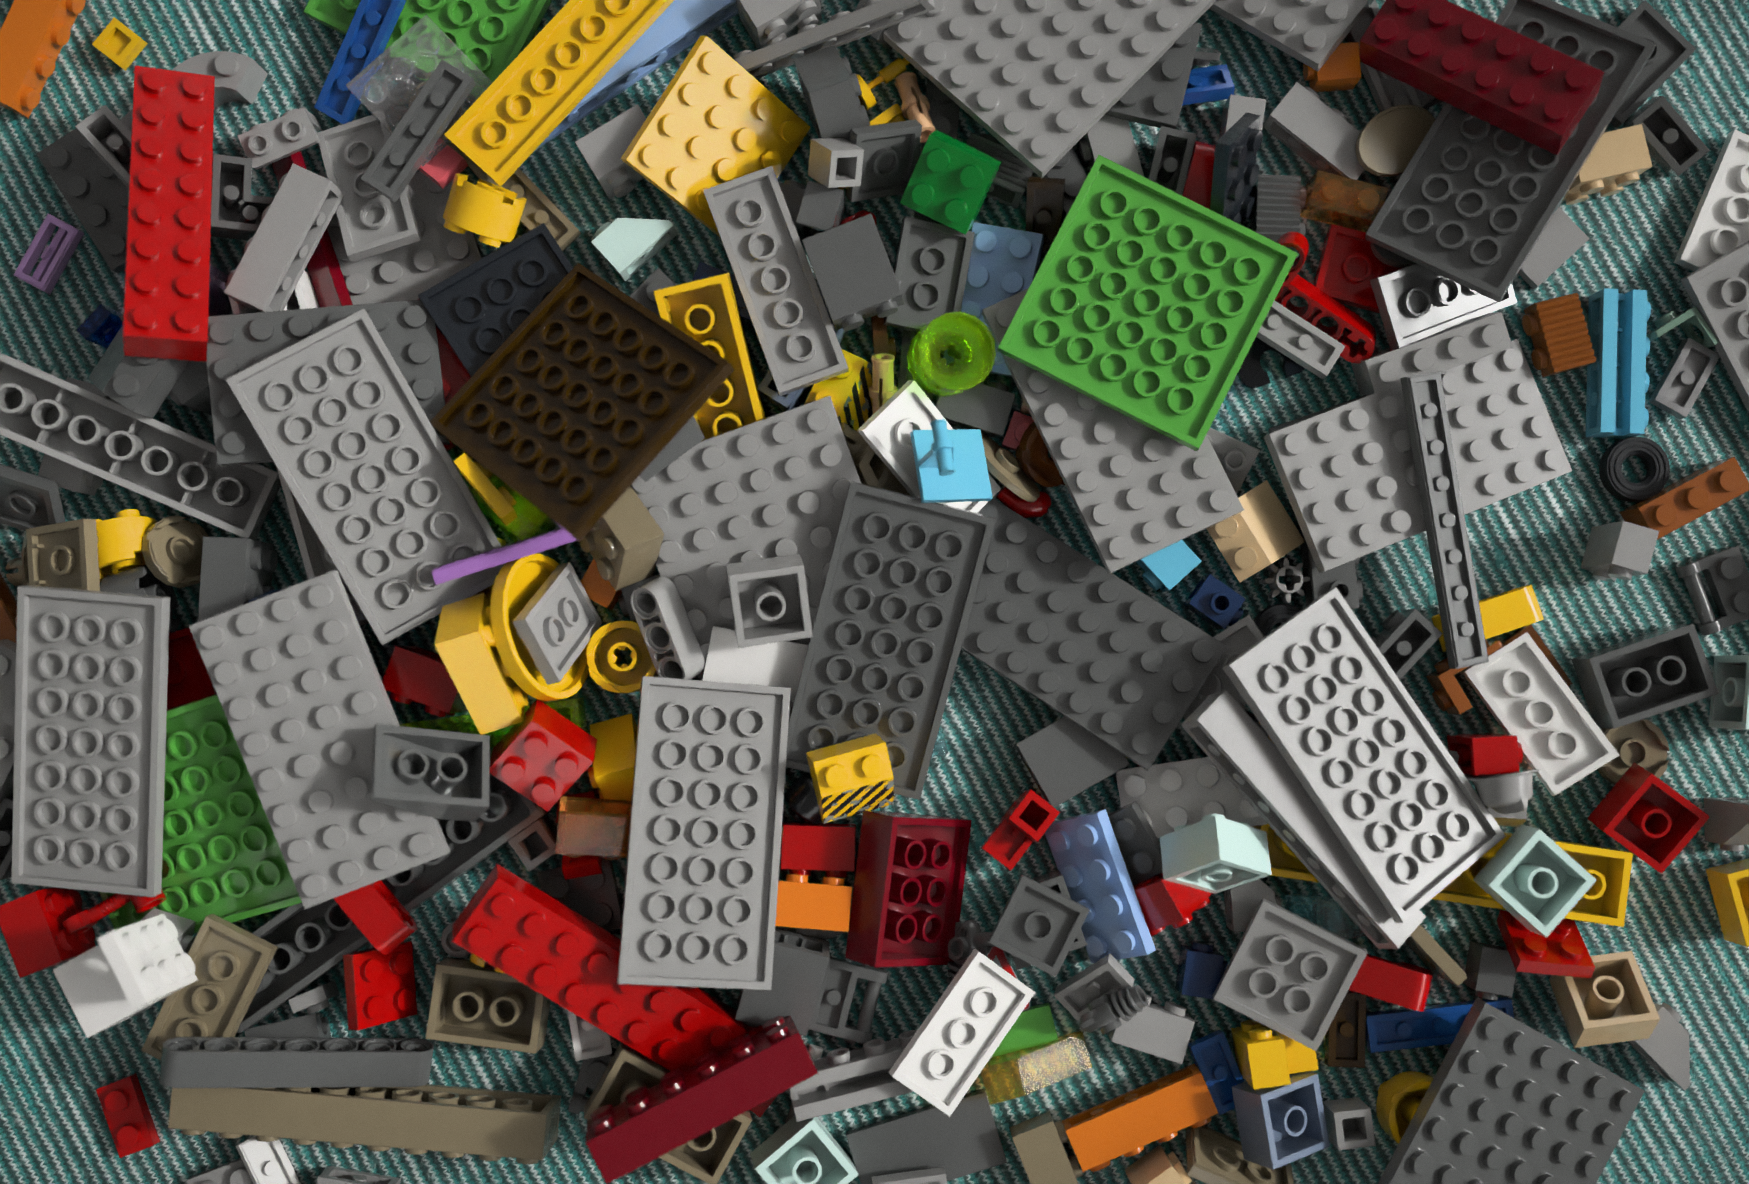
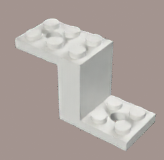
[53,913,198,1038]

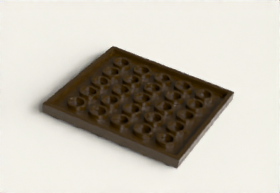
[430,263,734,542]

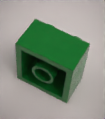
[900,130,1002,235]

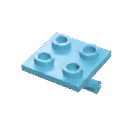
[910,419,993,503]

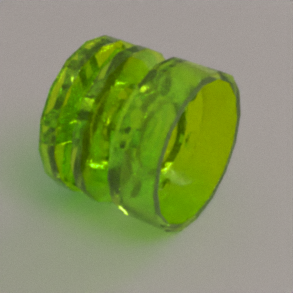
[907,312,996,397]

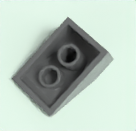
[371,724,490,822]

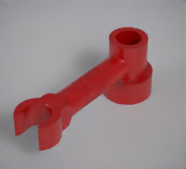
[62,889,166,936]

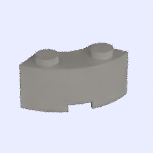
[172,51,268,109]

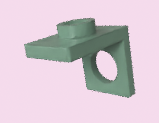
[1646,306,1719,348]

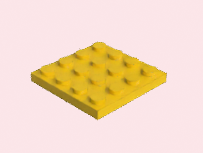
[621,35,811,237]

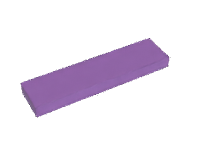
[431,528,577,585]

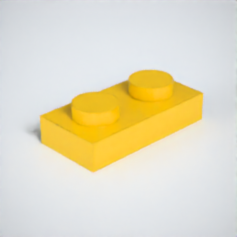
[453,452,517,526]

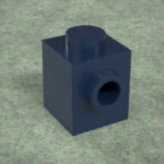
[1183,574,1246,630]
[1175,941,1228,999]

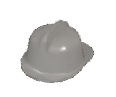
[1464,770,1539,814]

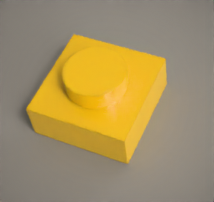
[92,17,148,71]

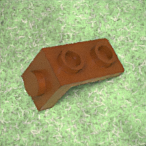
[1426,639,1503,714]

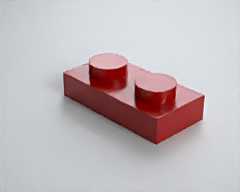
[96,1073,160,1158]

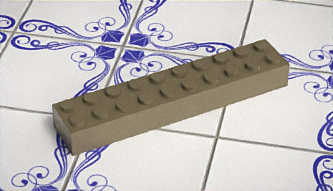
[168,1084,561,1164]

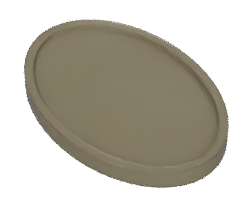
[1355,104,1435,177]
[981,432,1040,502]

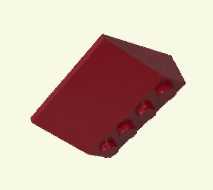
[845,810,972,968]

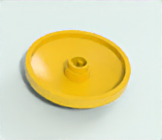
[490,553,589,701]

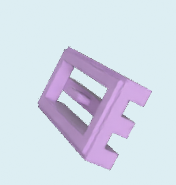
[14,214,84,294]

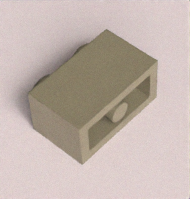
[1009,1111,1083,1184]

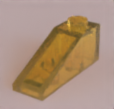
[981,1030,1092,1105]

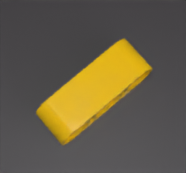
[1431,584,1544,652]

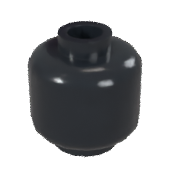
[786,772,822,824]

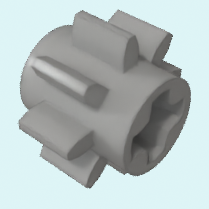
[1261,558,1310,603]

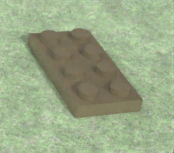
[141,913,278,1060]

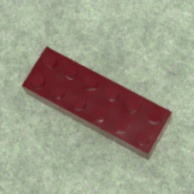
[1359,0,1605,155]
[586,1016,818,1184]

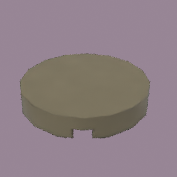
[142,515,209,588]
[1598,719,1669,785]

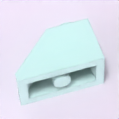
[591,218,678,282]

